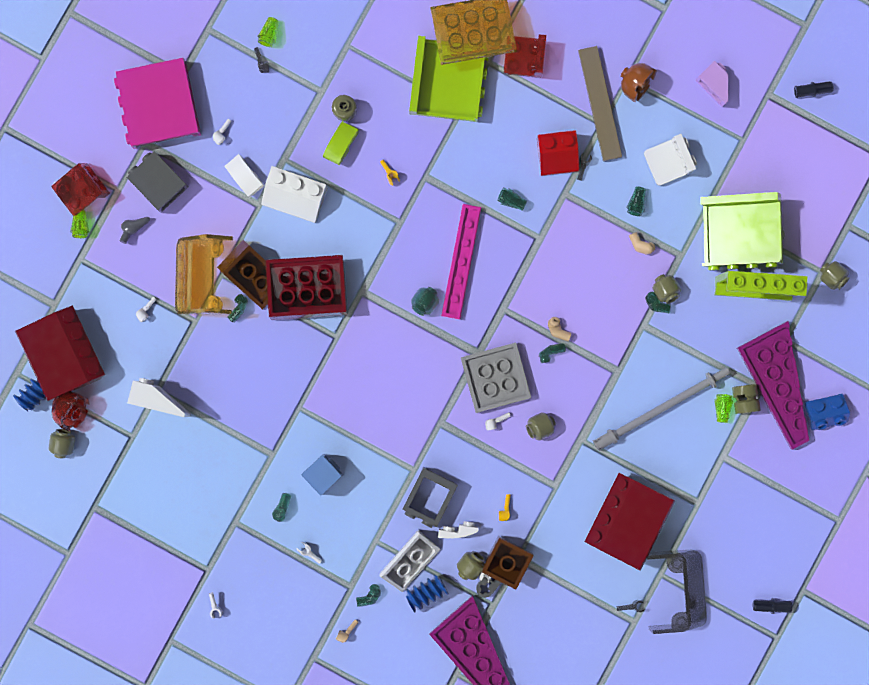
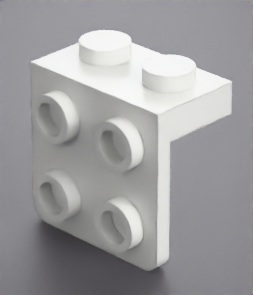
[644,134,697,186]

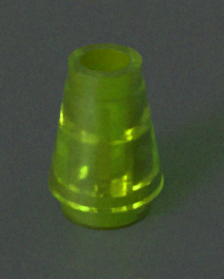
[257,17,279,47]
[70,209,89,239]
[714,394,733,423]

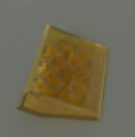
[430,0,517,65]

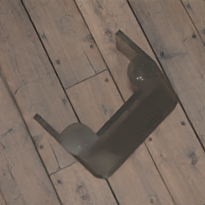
[647,549,707,634]

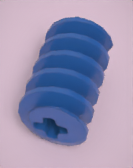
[13,378,46,412]
[406,575,449,613]

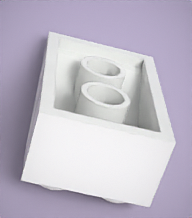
[127,378,191,417]

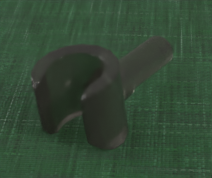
[254,47,269,73]
[577,153,592,181]
[616,600,645,612]

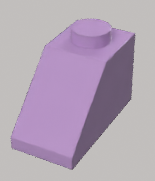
[695,61,728,107]

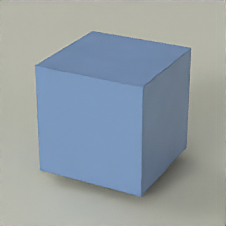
[301,454,343,496]

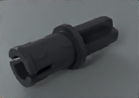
[794,81,834,98]
[752,598,792,614]

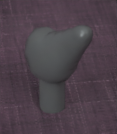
[119,217,150,244]

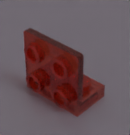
[504,34,546,78]
[51,163,110,216]

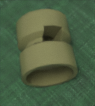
[732,384,761,414]

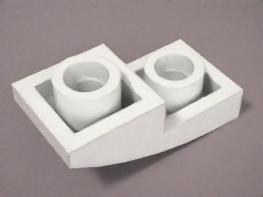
[225,154,264,198]
[438,521,478,538]

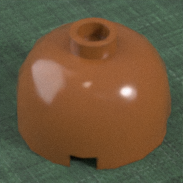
[620,63,657,102]

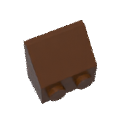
[481,536,534,590]

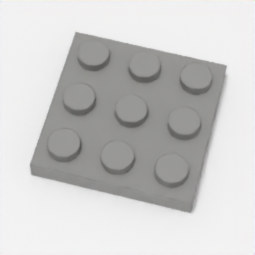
[461,342,531,413]

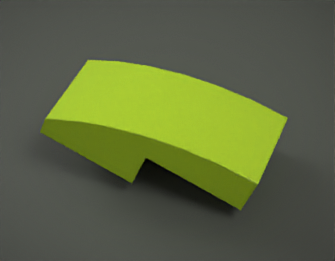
[323,121,359,165]

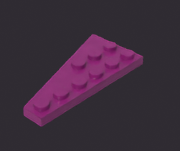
[737,321,809,450]
[429,595,510,685]

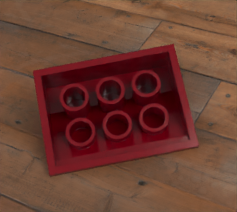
[266,255,347,320]
[15,305,105,401]
[584,473,675,571]

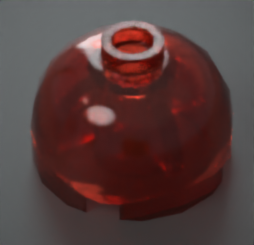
[51,392,89,431]

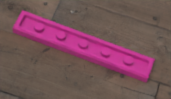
[441,204,481,320]

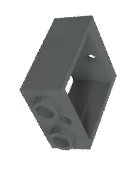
[402,467,458,528]

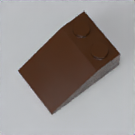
[217,240,268,310]

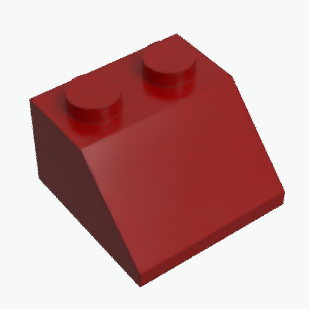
[536,130,579,176]

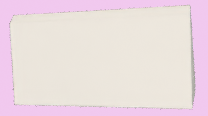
[379,529,441,592]

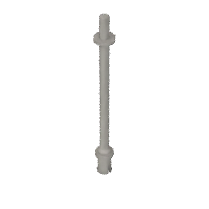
[593,367,730,451]

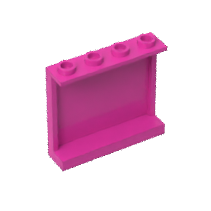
[114,58,201,149]

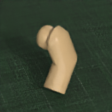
[629,232,655,255]
[548,317,571,342]

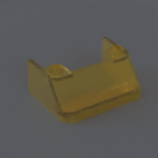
[175,234,233,315]

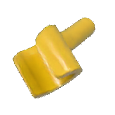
[380,160,400,186]
[499,494,511,521]

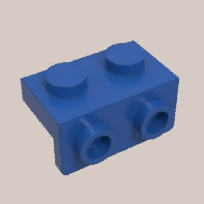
[805,393,850,430]

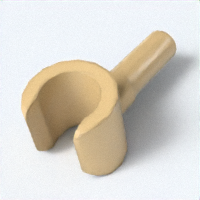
[336,620,359,643]

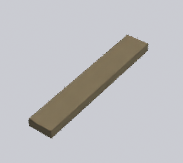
[578,46,622,162]

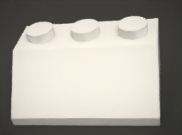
[261,166,328,223]

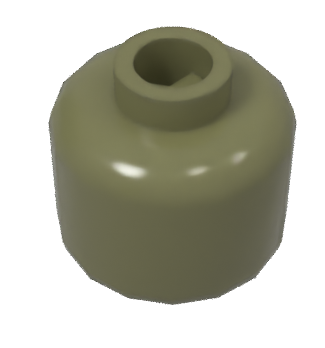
[331,95,357,121]
[820,261,850,290]
[652,274,681,304]
[526,412,556,441]
[48,429,75,459]
[457,551,485,580]

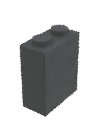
[126,151,189,213]

